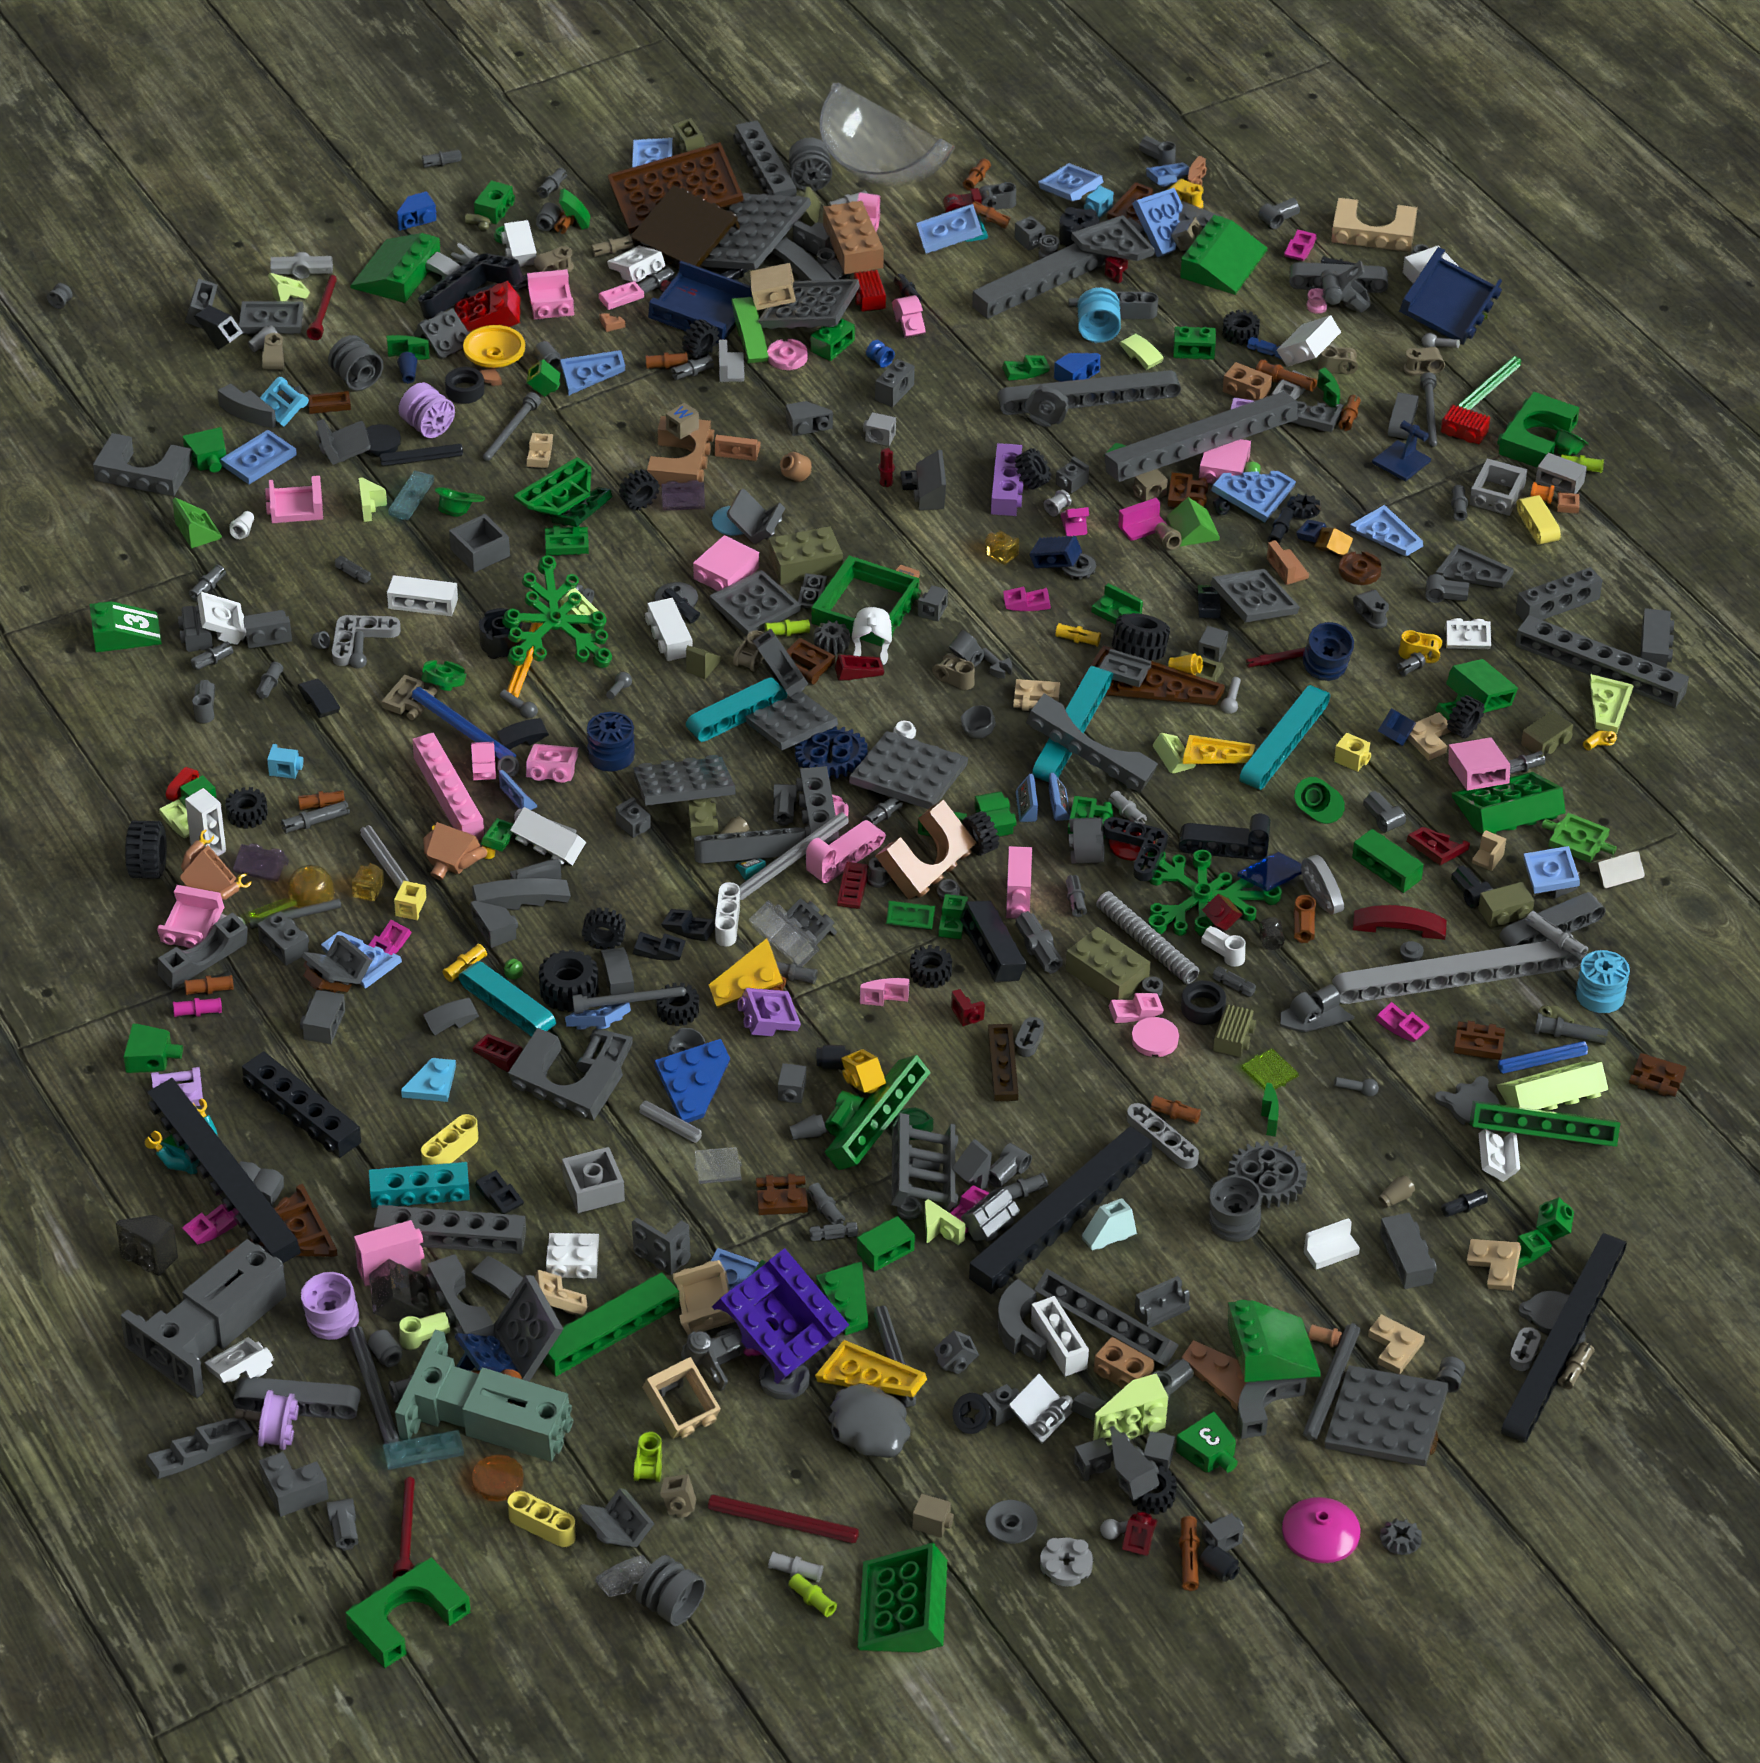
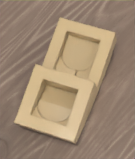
[527,433,553,468]

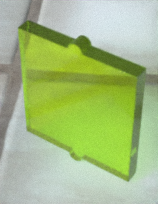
[248,898,297,918]
[1242,1049,1299,1090]

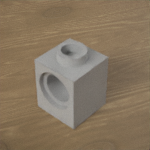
[863,412,896,446]

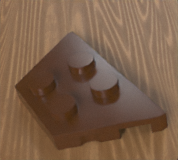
[274,1184,338,1257]

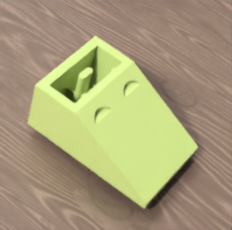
[1093,1374,1168,1446]

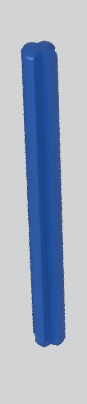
[412,687,516,759]

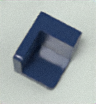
[1378,708,1416,746]

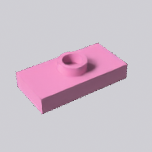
[599,281,644,310]

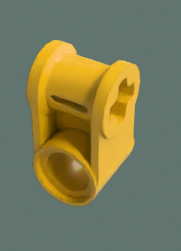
[1167,179,1203,208]
[1398,630,1442,663]

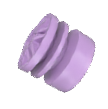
[399,383,455,438]
[301,1272,359,1340]

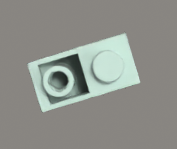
[1082,1198,1137,1250]

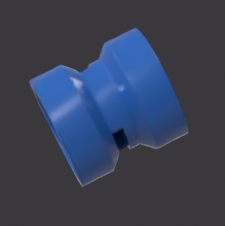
[866,340,895,367]

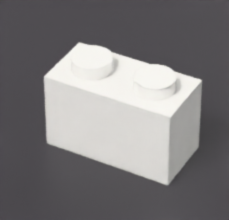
[501,220,536,267]

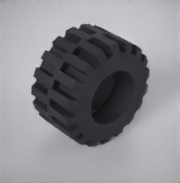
[1111,613,1170,660]
[125,820,167,879]
[539,950,599,1012]

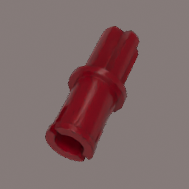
[878,448,895,487]

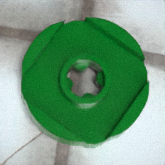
[421,660,466,691]

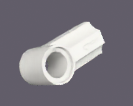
[1201,926,1246,967]

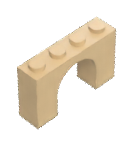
[1331,198,1417,252]

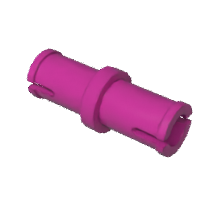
[173,998,222,1017]

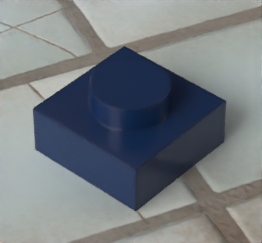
[1296,519,1326,543]

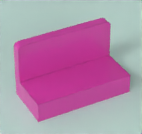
[1118,498,1167,541]

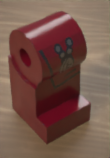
[943,188,982,213]

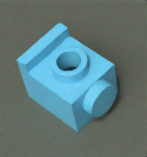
[1084,185,1113,218]
[267,744,303,779]

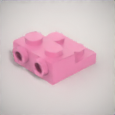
[526,744,578,783]

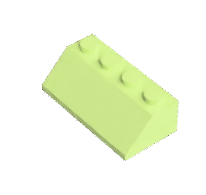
[1497,1061,1608,1111]

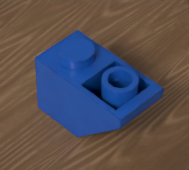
[397,191,437,231]
[1054,353,1101,382]

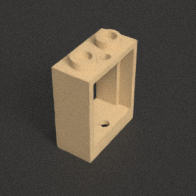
[643,1357,721,1439]

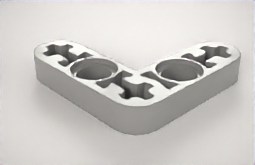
[332,615,401,666]

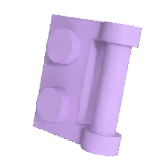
[151,1067,203,1106]

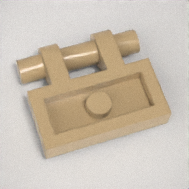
[1013,679,1060,711]

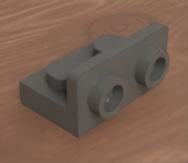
[782,898,837,947]

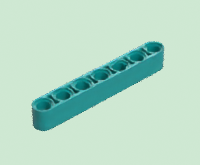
[1032,666,1113,782]
[1239,685,1330,790]

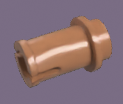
[1309,1325,1342,1348]

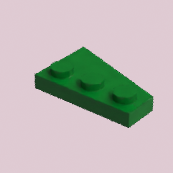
[816,1261,868,1336]

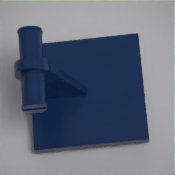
[1372,421,1431,482]
[455,1333,518,1372]

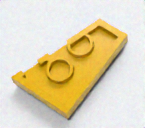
[709,938,784,1008]

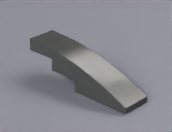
[772,238,833,281]
[472,878,571,910]
[146,1417,253,1479]

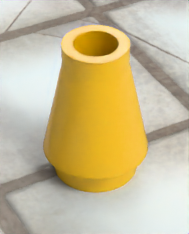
[1168,653,1203,675]

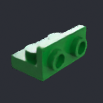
[1091,583,1143,625]

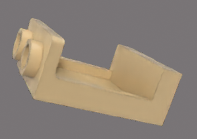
[750,263,796,310]
[673,1260,736,1335]

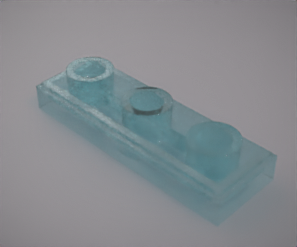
[388,471,434,520]
[383,1430,464,1470]

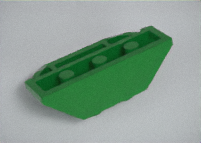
[514,457,591,516]

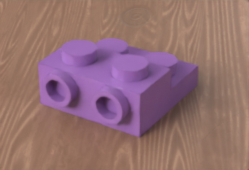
[737,988,801,1036]

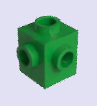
[1536,1197,1574,1242]

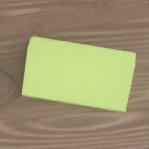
[1153,733,1196,773]

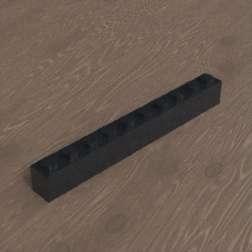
[147,1078,301,1263]
[969,1126,1152,1294]

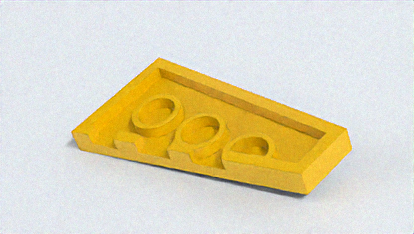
[815,1340,927,1397]

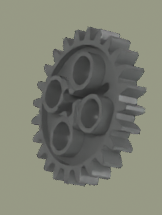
[1228,1141,1307,1208]

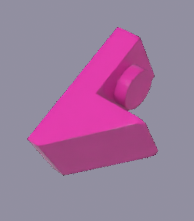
[1061,507,1089,536]

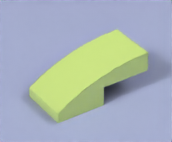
[1120,334,1164,370]
[159,799,190,838]

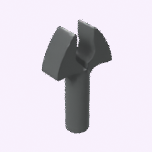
[982,648,1012,679]

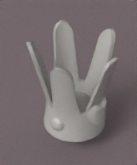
[451,243,478,264]

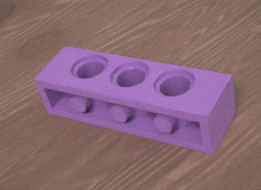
[991,443,1023,516]

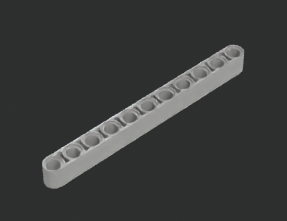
[1332,940,1582,1004]

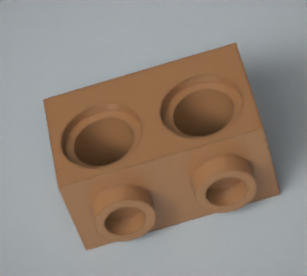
[1223,362,1272,401]
[1094,1337,1154,1389]

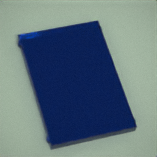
[1237,852,1302,891]

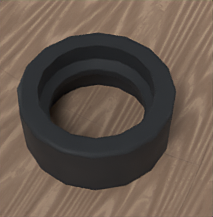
[445,367,484,404]
[1181,980,1226,1025]

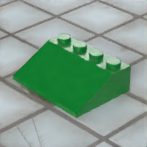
[1180,215,1267,295]
[351,233,440,303]
[1452,772,1566,834]
[1228,1300,1321,1382]
[858,1543,948,1653]

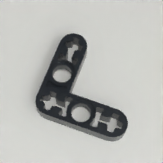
[1103,817,1168,881]

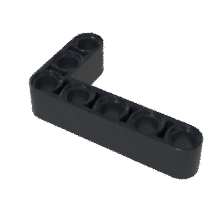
[418,253,524,319]

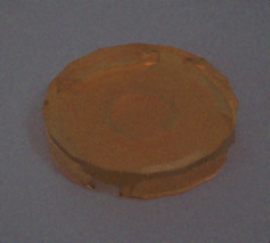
[472,1454,524,1501]

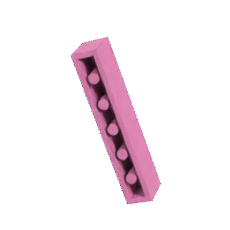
[412,733,484,840]

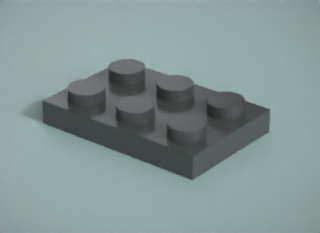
[239,301,304,334]

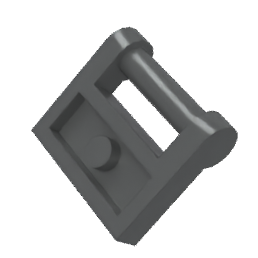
[576,1029,633,1072]

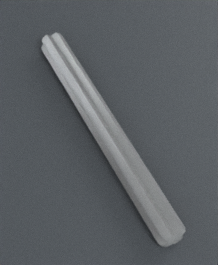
[739,812,849,900]

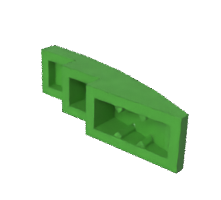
[731,297,769,363]

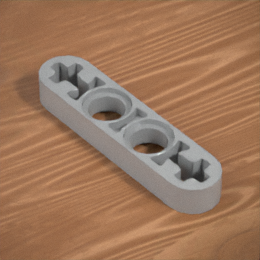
[1127,1103,1199,1169]

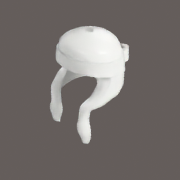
[852,607,892,665]

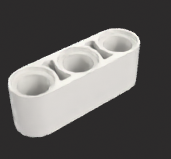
[715,882,740,947]

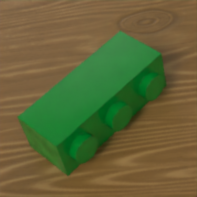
[1352,829,1424,893]

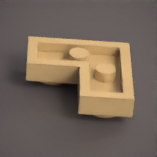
[1407,712,1451,761]
[1467,1239,1521,1291]
[535,1270,587,1315]
[1368,1314,1425,1374]

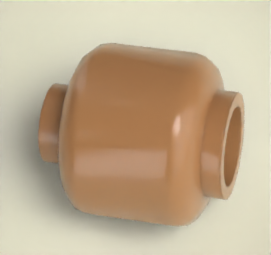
[780,452,812,482]

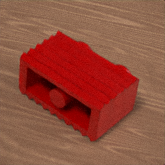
[854,269,886,311]
[1441,404,1490,445]

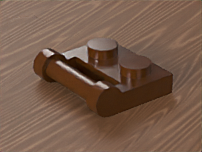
[786,638,835,684]

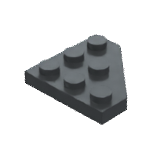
[1071,215,1155,261]

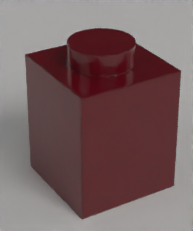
[1202,894,1243,931]

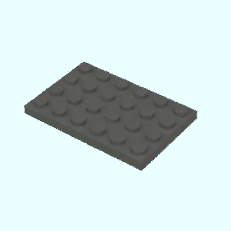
[700,193,811,270]

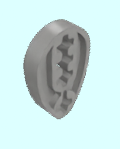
[1301,855,1344,915]

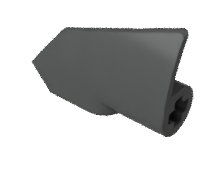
[1280,984,1354,1032]

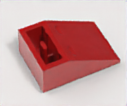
[455,281,520,331]

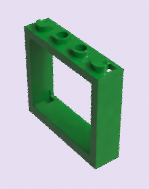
[812,556,921,647]

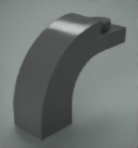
[753,629,808,696]
[998,1279,1047,1363]
[1237,1378,1306,1439]

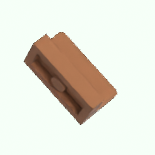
[715,435,761,461]
[1267,540,1309,585]

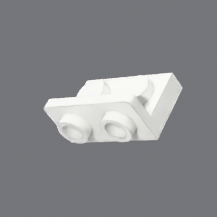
[1444,618,1491,649]
[1479,1129,1520,1182]

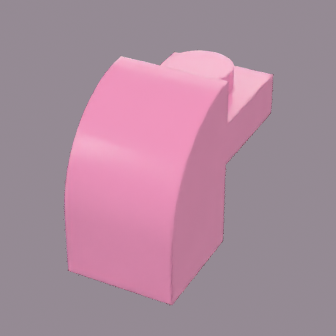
[892,295,926,338]
[471,742,496,780]

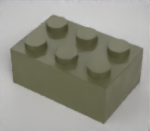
[769,526,843,585]
[1066,927,1150,1001]

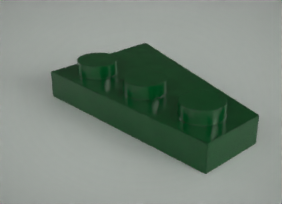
[550,487,613,527]

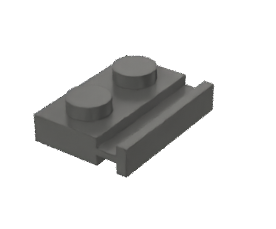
[1099,649,1151,687]

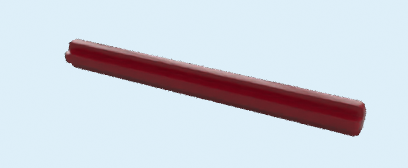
[708,1494,859,1543]

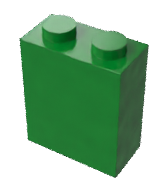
[1446,659,1518,713]

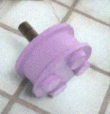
[235,1390,299,1450]

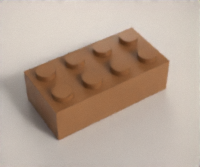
[823,201,884,274]

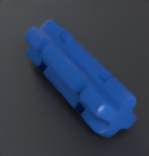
[1247,337,1282,359]

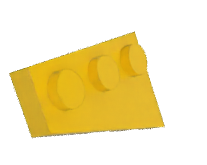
[1183,735,1256,764]

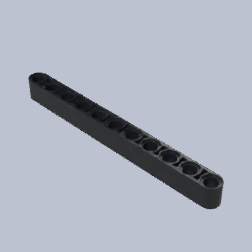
[1501,1233,1627,1443]

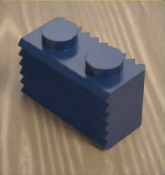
[1029,535,1082,569]

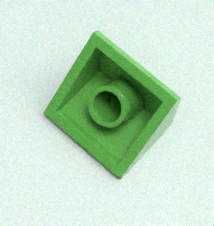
[172,497,222,548]
[1166,497,1220,547]

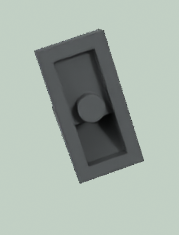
[953,1139,992,1190]

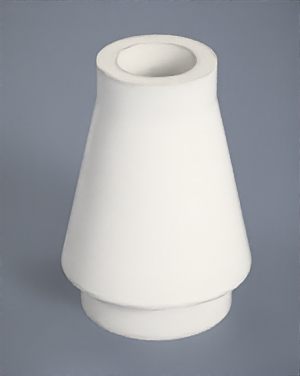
[230,511,254,539]

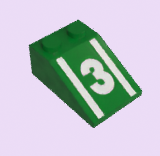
[89,601,162,652]

